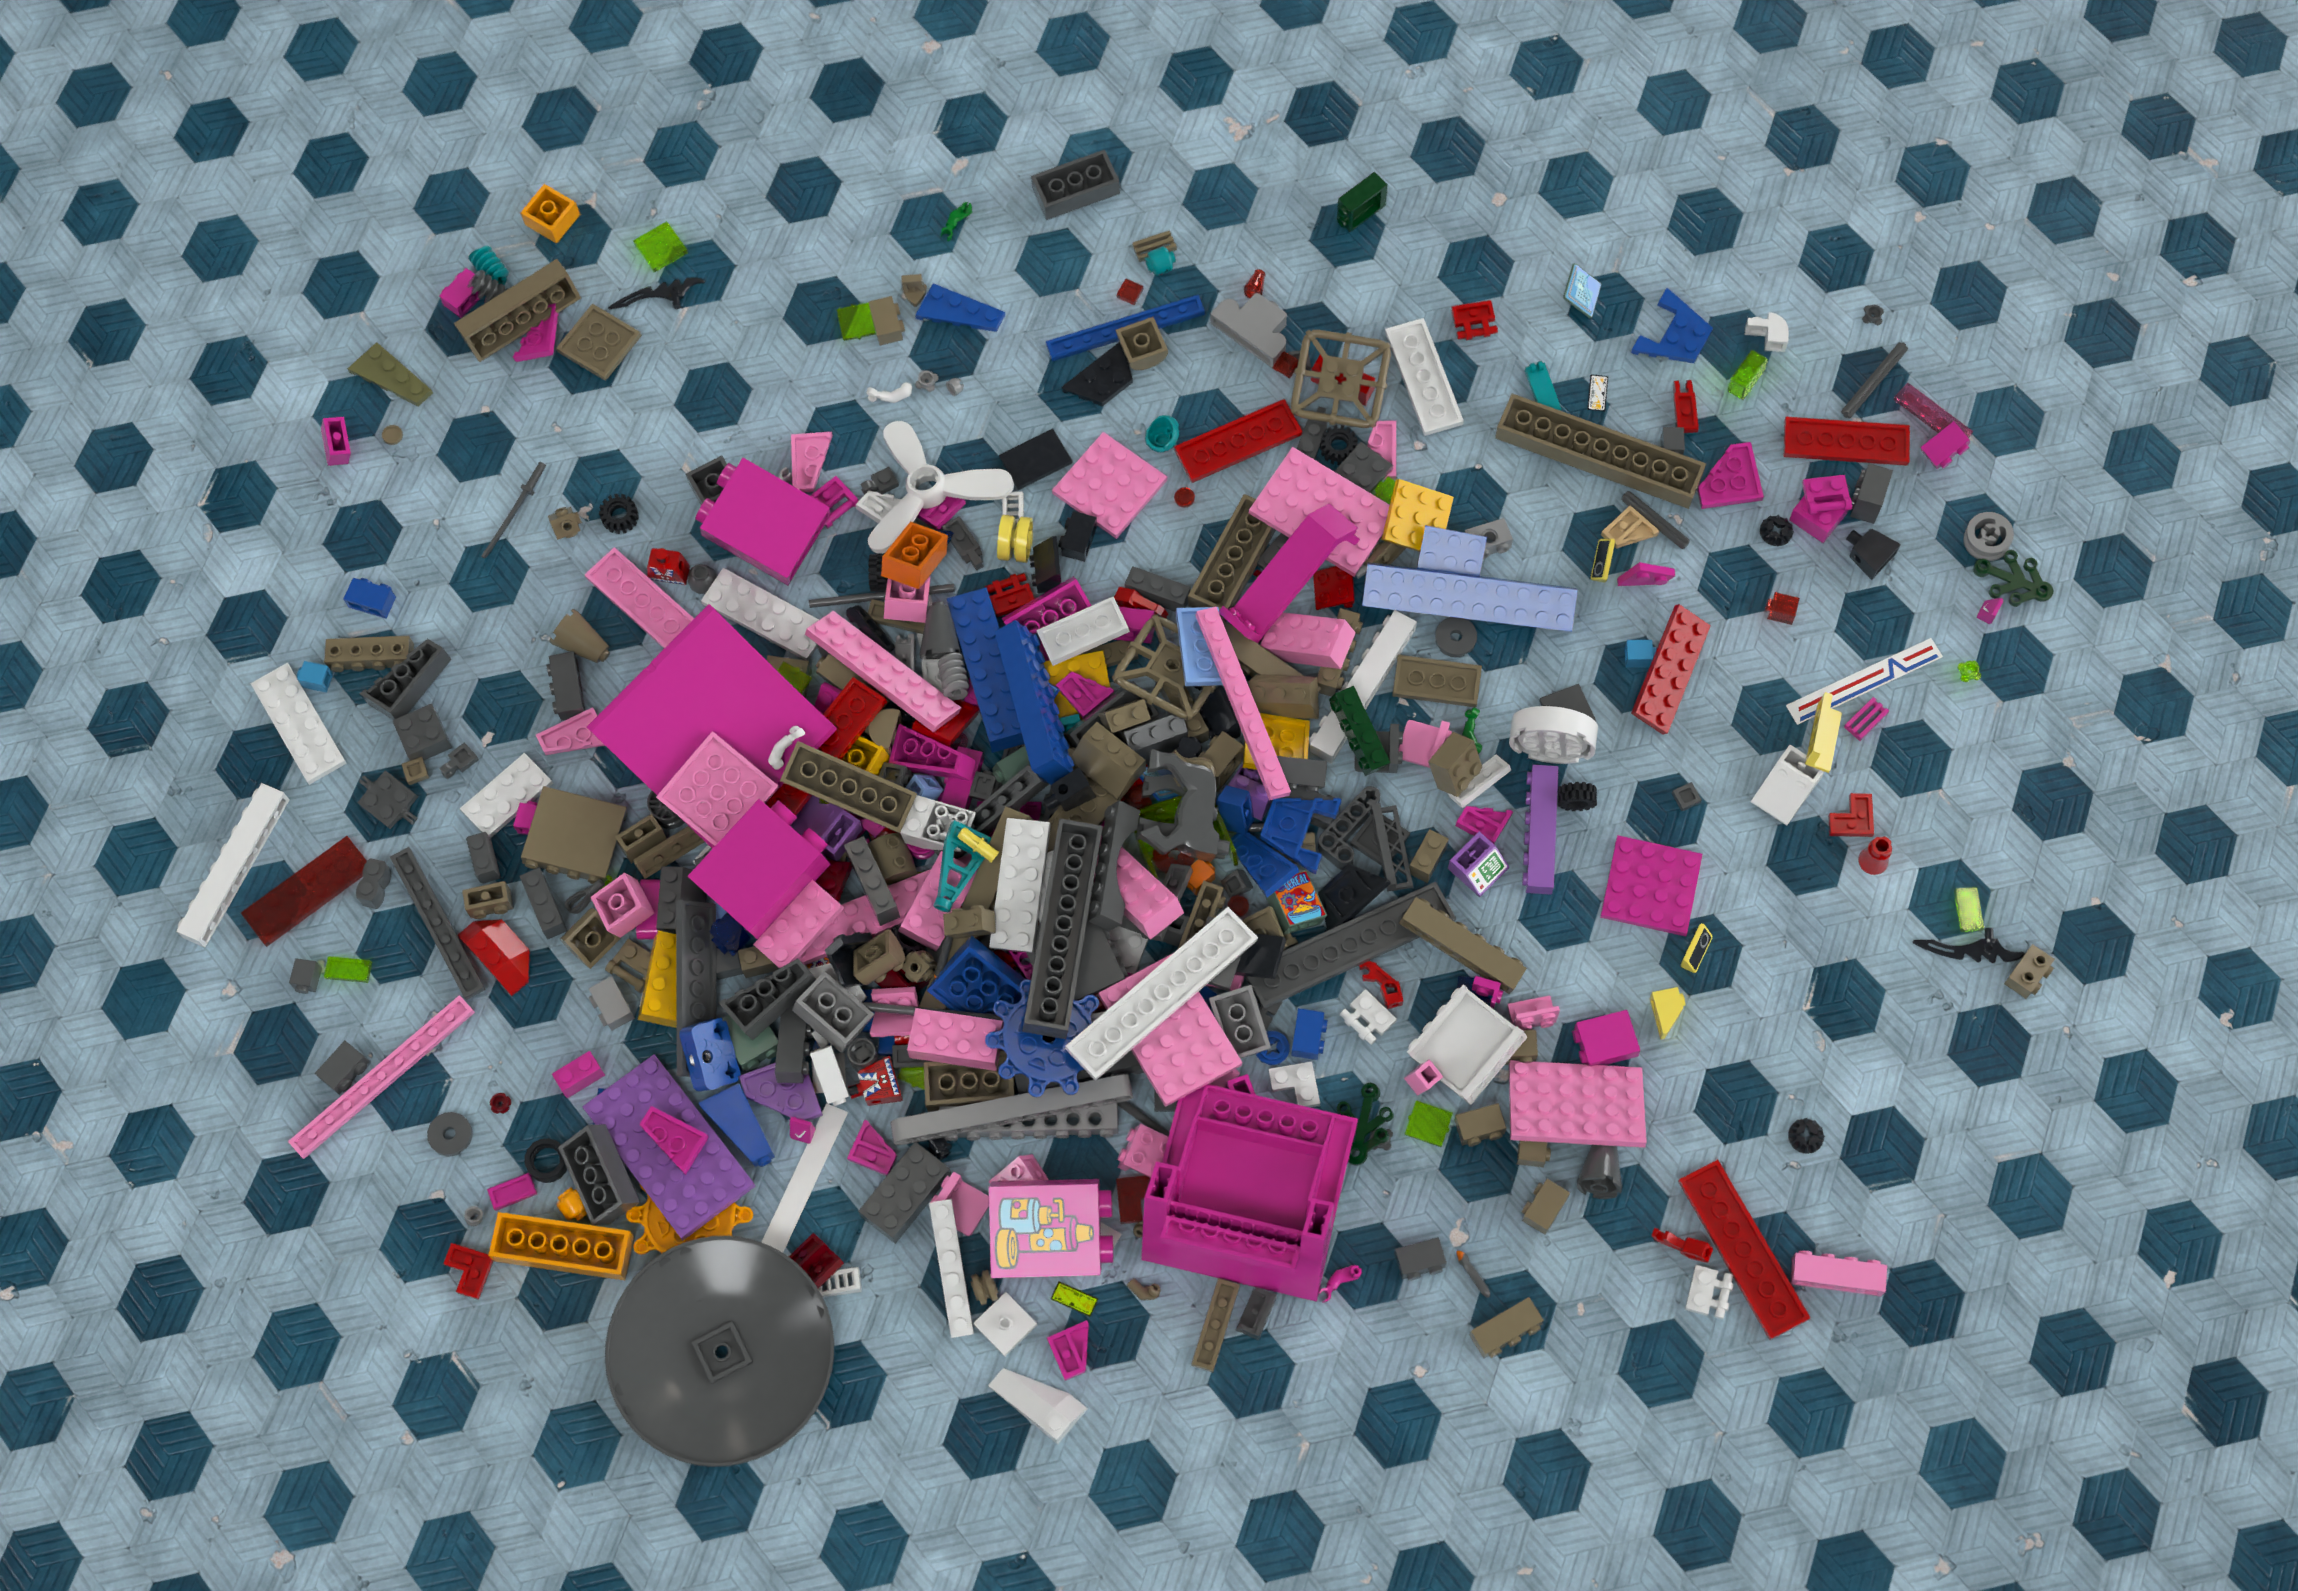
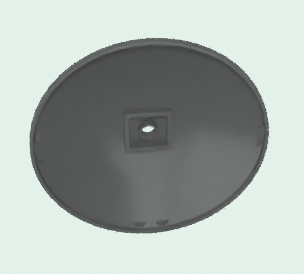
[605,1236,834,1467]

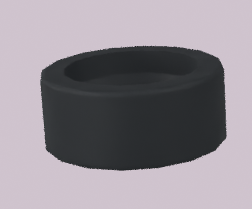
[525,1138,567,1183]

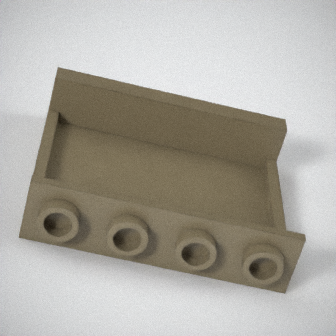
[521,786,628,884]

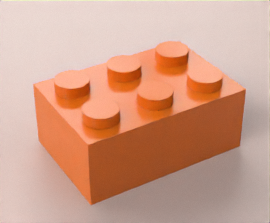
[881,521,948,589]

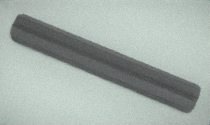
[1622,491,1690,549]

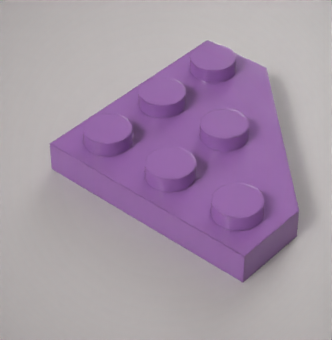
[739,1063,823,1121]

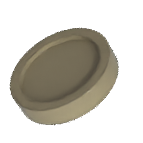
[382,425,403,445]

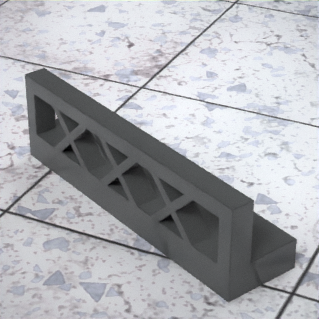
[1371,803,1413,892]

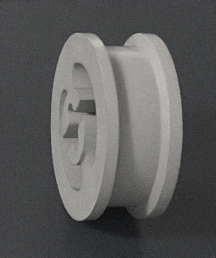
[1963,512,2014,561]

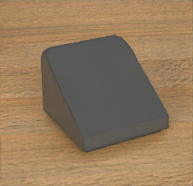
[1221,869,1253,899]

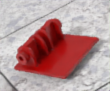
[1313,566,1355,610]

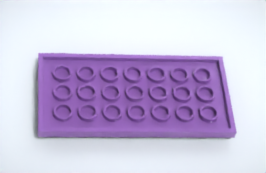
[582,1054,756,1240]

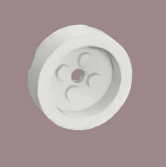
[1509,706,1598,764]

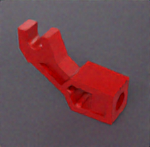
[1114,587,1168,618]
[1358,961,1404,1009]
[1651,1228,1713,1263]

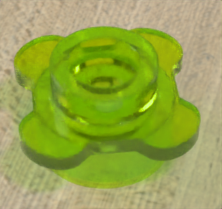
[1957,661,1981,682]

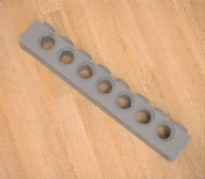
[939,1103,1118,1141]

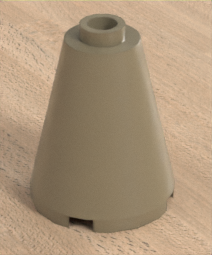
[550,609,610,663]

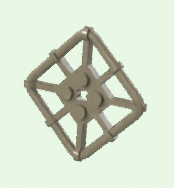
[1291,329,1391,428]
[1112,615,1216,721]

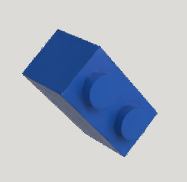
[343,578,396,619]
[1216,785,1254,835]
[1291,1008,1328,1060]

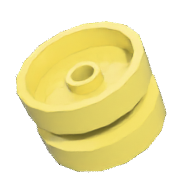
[997,515,1033,563]

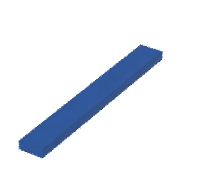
[1046,295,1205,362]

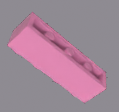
[1790,1251,1887,1296]

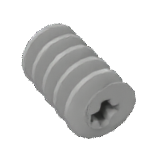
[938,653,969,700]

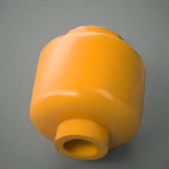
[557,1187,587,1221]

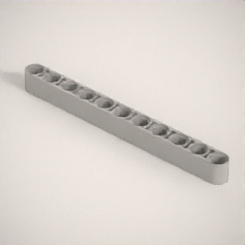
[890,1074,1133,1145]

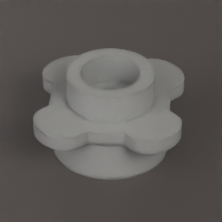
[915,371,939,392]

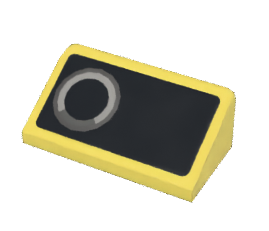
[1591,539,1615,583]
[1681,923,1712,973]

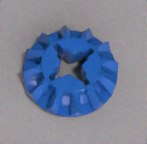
[1256,1031,1290,1066]

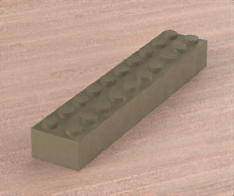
[1495,393,1706,509]

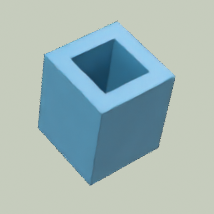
[1624,640,1656,668]
[297,661,333,693]

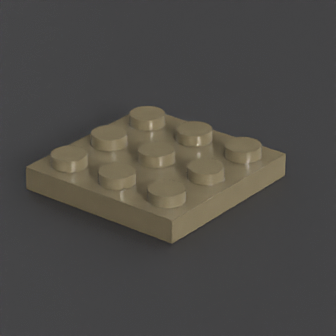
[556,304,642,381]

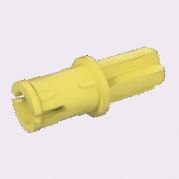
[957,827,999,863]

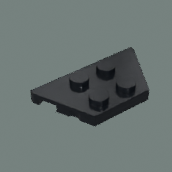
[1061,342,1133,406]
[1318,864,1391,932]

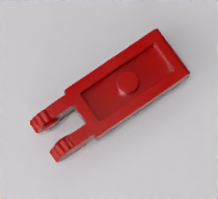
[1673,380,1699,433]

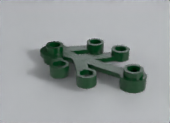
[1973,550,2054,607]
[1337,1083,1394,1166]

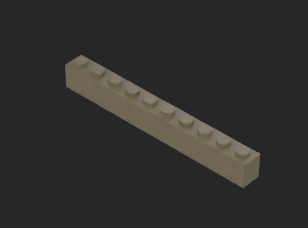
[919,806,1034,1010]

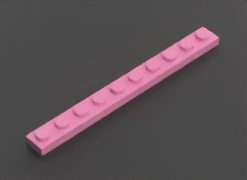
[1195,607,1291,801]
[288,995,475,1159]

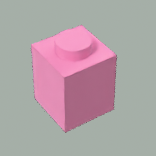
[1404,1059,1443,1096]

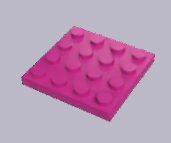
[1600,835,1703,936]

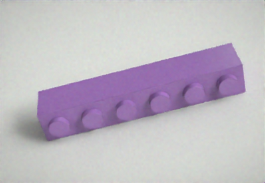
[1522,765,1558,895]

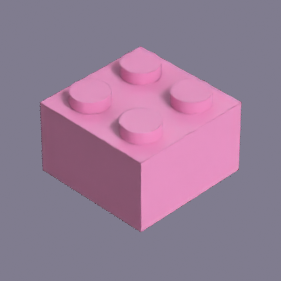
[884,576,930,623]
[590,873,655,938]

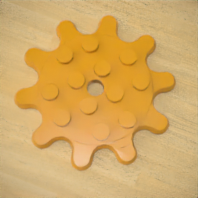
[626,1183,753,1255]

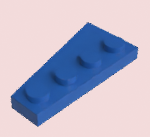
[915,283,1005,332]
[1228,832,1299,898]

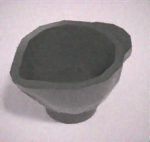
[688,564,717,594]

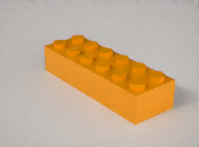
[488,1212,634,1280]

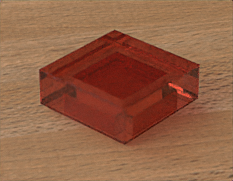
[1117,278,1144,305]
[1272,351,1299,379]

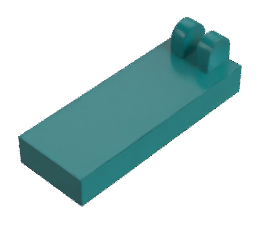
[1525,361,1562,411]

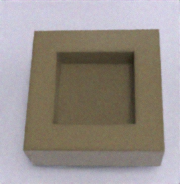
[402,757,429,785]

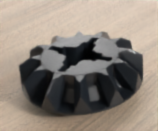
[1760,514,1794,546]
[1788,1118,1825,1154]

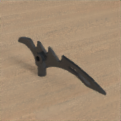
[608,277,705,309]
[1913,928,2024,963]

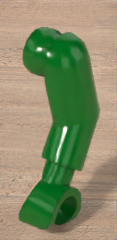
[941,202,972,241]
[1462,707,1482,754]

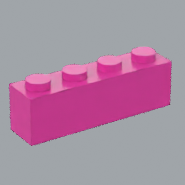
[938,746,984,810]

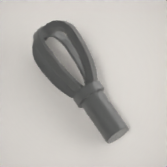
[565,879,605,914]

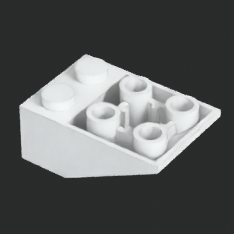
[1751,745,1824,826]
[900,795,976,852]

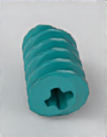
[468,246,509,285]

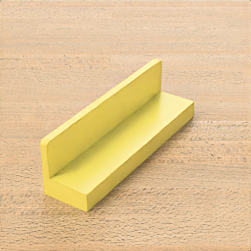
[1805,692,1842,773]

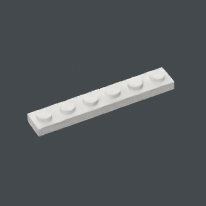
[929,1199,974,1338]

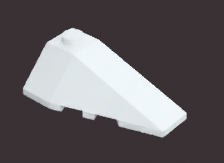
[988,1368,1087,1444]

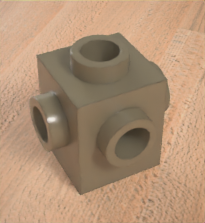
[548,507,582,540]
[902,950,938,983]

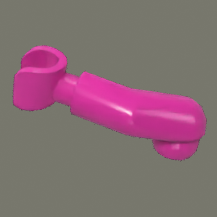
[1318,1265,1362,1303]

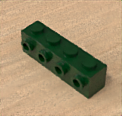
[1329,686,1390,776]

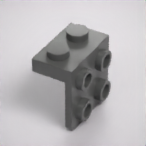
[1354,724,1403,773]

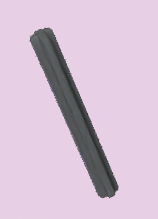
[1841,342,1908,418]

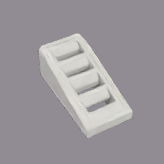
[1002,491,1024,523]
[818,1267,862,1297]

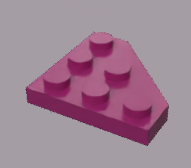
[1697,442,1764,509]

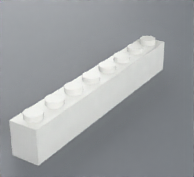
[1309,610,1417,764]
[176,783,289,948]

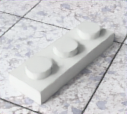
[1448,755,1511,808]

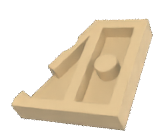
[1601,506,1659,549]

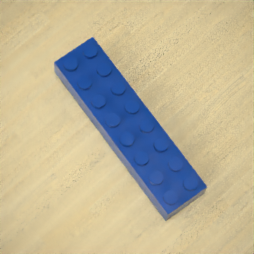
[946,587,1025,753]
[994,620,1074,785]

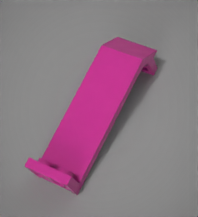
[1219,504,1360,643]

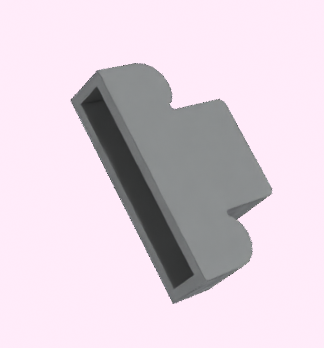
[1210,293,1287,368]

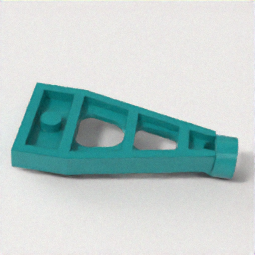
[933,820,991,912]

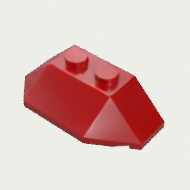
[457,919,530,996]

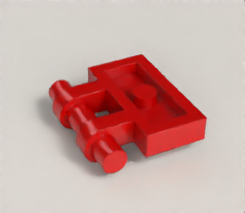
[1451,300,1498,340]
[985,573,1035,617]

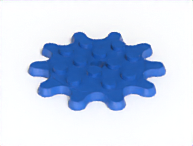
[985,979,1099,1097]

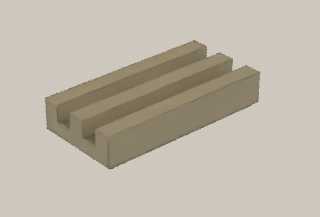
[1132,230,1177,262]

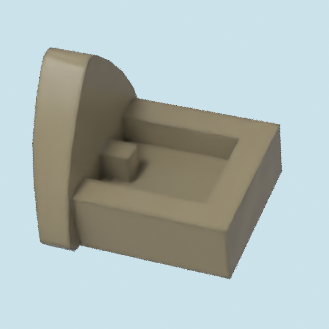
[901,274,927,307]

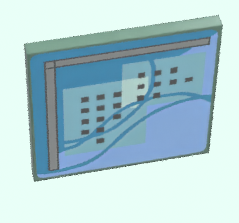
[1563,263,1601,318]

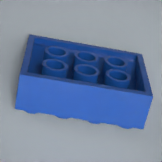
[927,935,1026,1014]

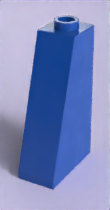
[699,1083,775,1167]

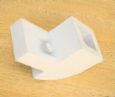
[1745,312,1789,352]

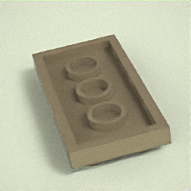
[1392,655,1482,707]

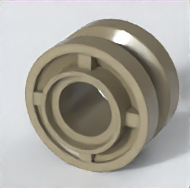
[971,1269,998,1306]

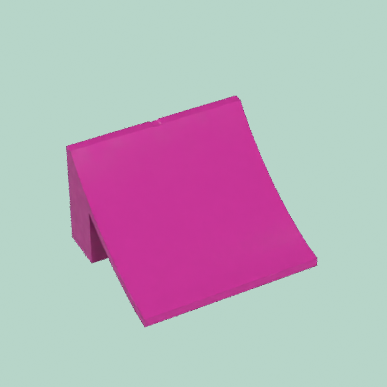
[587,604,837,849]
[1141,1084,1358,1302]

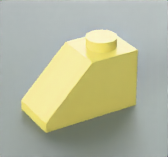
[1649,987,1685,1040]

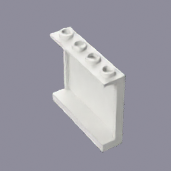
[1407,984,1527,1105]

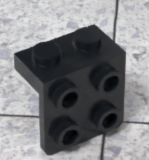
[824,932,873,987]

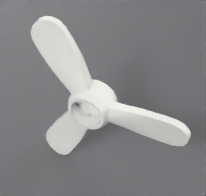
[868,421,1014,554]

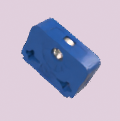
[679,1018,741,1092]

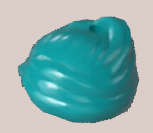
[1145,415,1180,453]

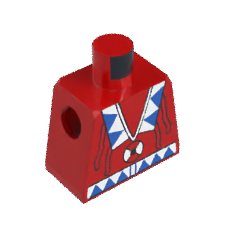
[647,548,690,585]
[848,1056,903,1106]

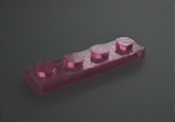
[1894,383,1973,438]

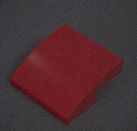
[789,1233,844,1288]

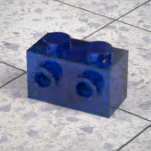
[709,913,751,957]

